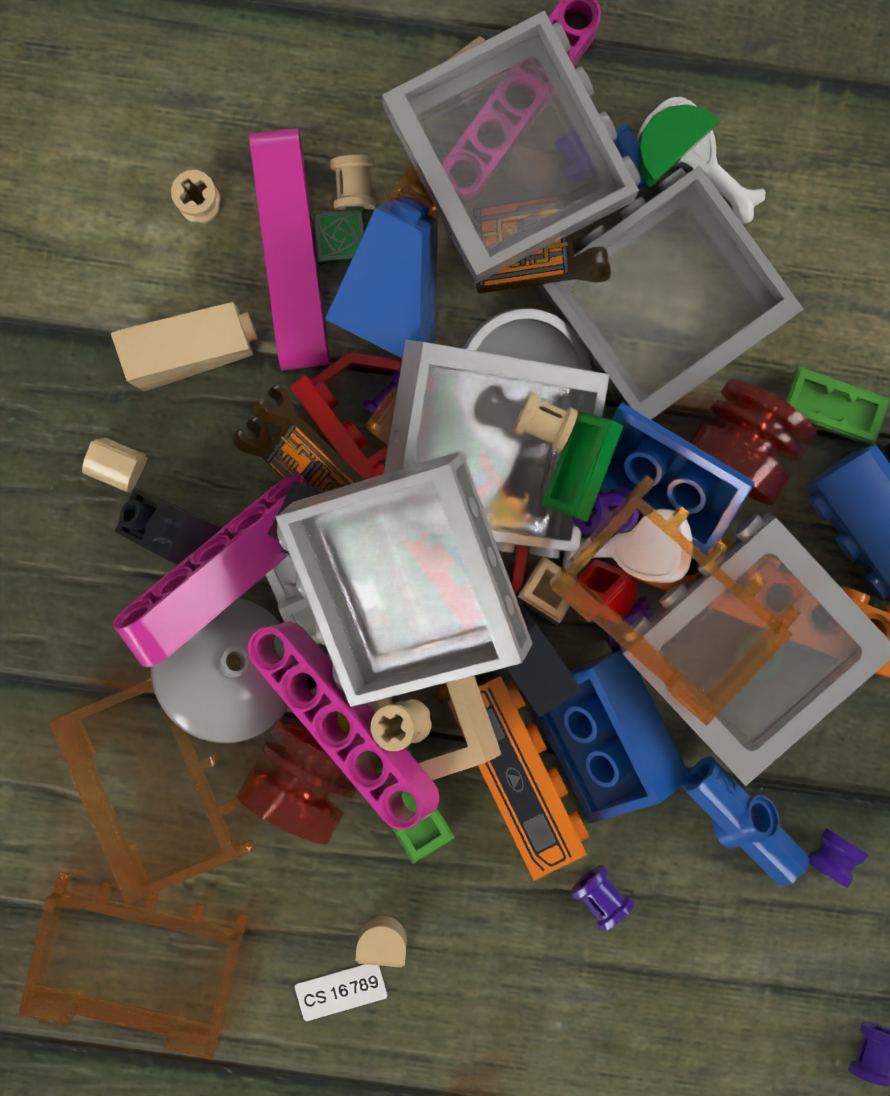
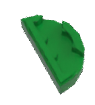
[638,104,721,187]

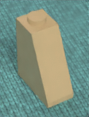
[111,302,258,392]

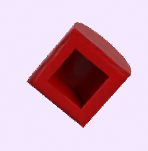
[566,559,637,622]

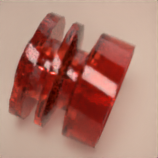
[689,378,818,505]
[236,720,356,845]

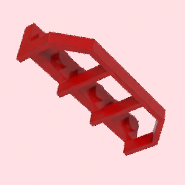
[290,352,533,631]

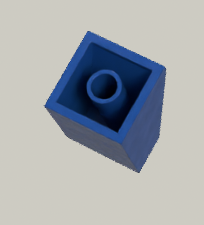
[325,196,438,358]

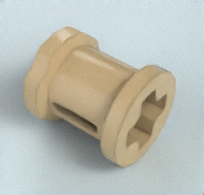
[330,155,376,212]
[171,170,221,224]
[512,390,578,452]
[371,699,432,751]

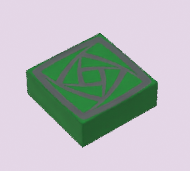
[313,209,364,265]

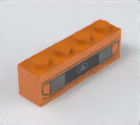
[447,673,590,881]

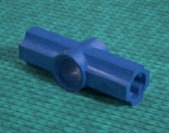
[681,756,810,887]

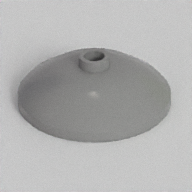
[454,309,592,458]
[151,598,288,743]

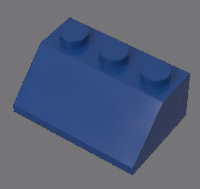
[600,403,755,555]
[804,445,890,602]
[529,648,688,824]

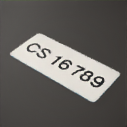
[295,964,387,1021]

